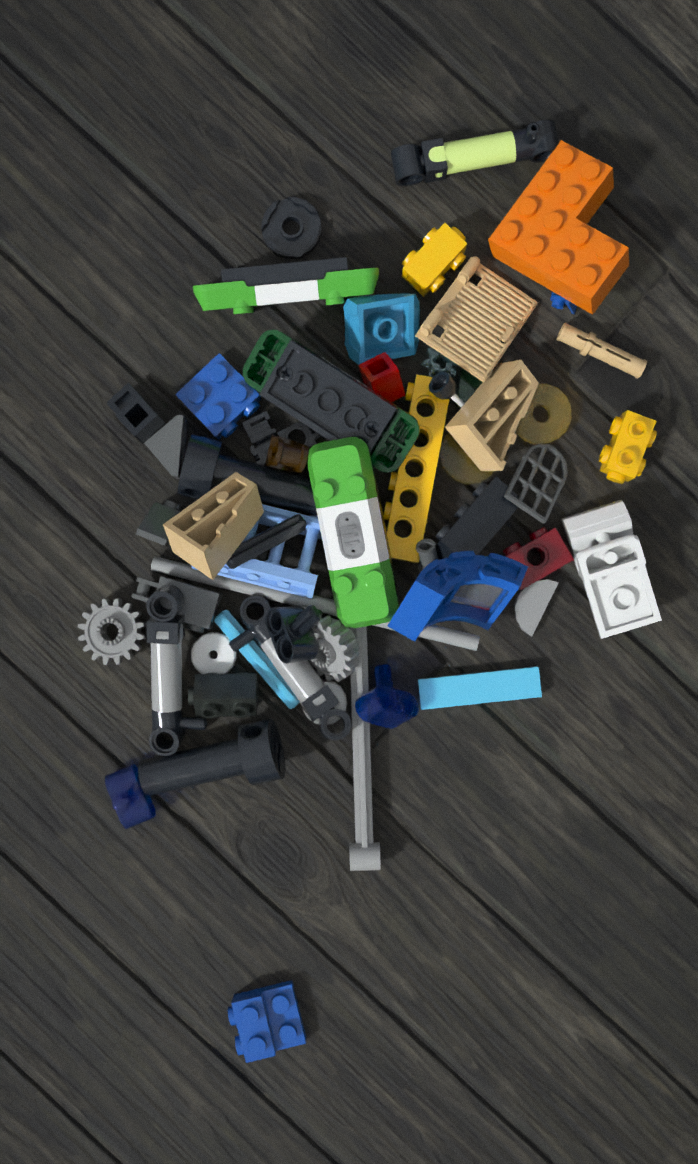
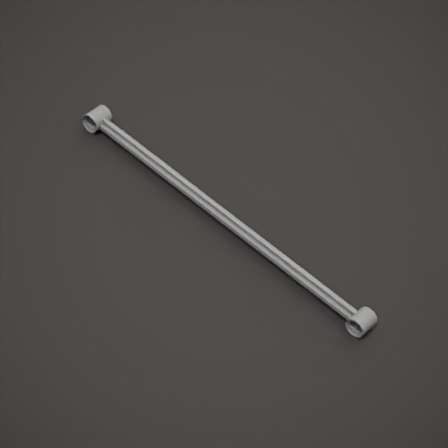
[349,626,381,871]

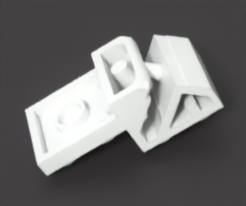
[562,500,662,639]

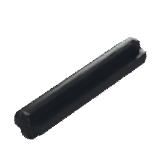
[226,514,307,569]

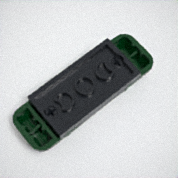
[243,330,420,472]

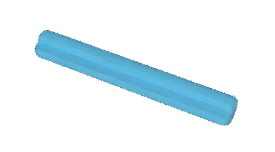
[214,610,300,709]

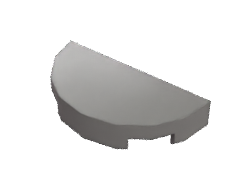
[514,579,559,637]

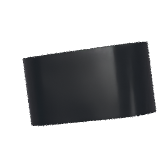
[266,605,322,664]

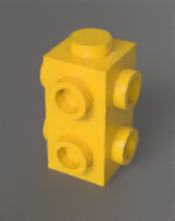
[402,223,467,297]
[599,410,657,484]

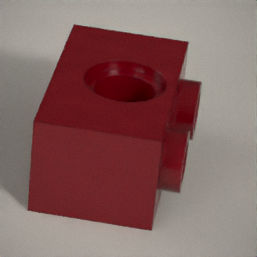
[502,526,574,591]

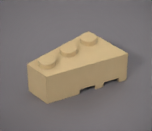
[445,360,539,471]
[163,472,264,580]

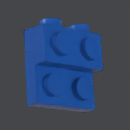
[175,353,262,440]
[228,980,307,1063]

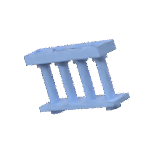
[192,504,322,599]

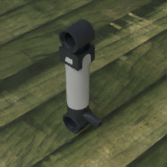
[146,585,207,756]
[229,595,352,741]

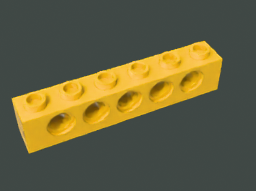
[383,374,449,563]

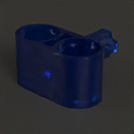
[355,664,419,729]
[105,764,156,829]

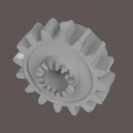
[78,598,147,665]
[309,615,360,682]

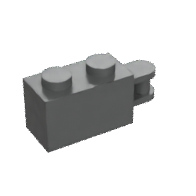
[131,576,223,633]

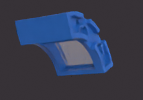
[387,551,528,642]

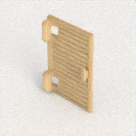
[415,256,538,382]

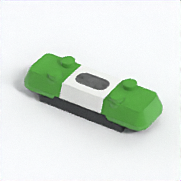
[193,257,379,314]
[307,437,399,628]

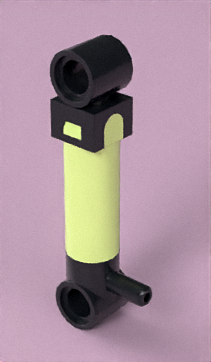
[391,120,559,186]

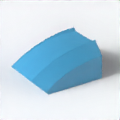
[343,294,420,365]

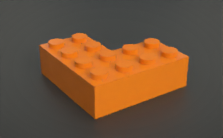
[488,140,629,315]

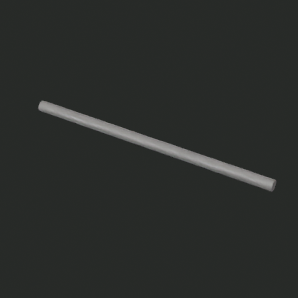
[151,556,480,651]

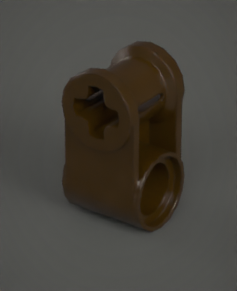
[265,435,309,473]

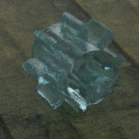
[422,348,457,377]

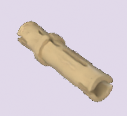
[556,322,647,379]

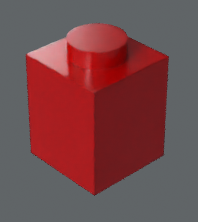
[358,352,406,402]

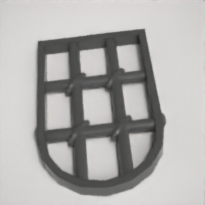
[504,444,568,523]

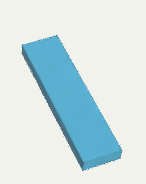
[417,666,542,710]

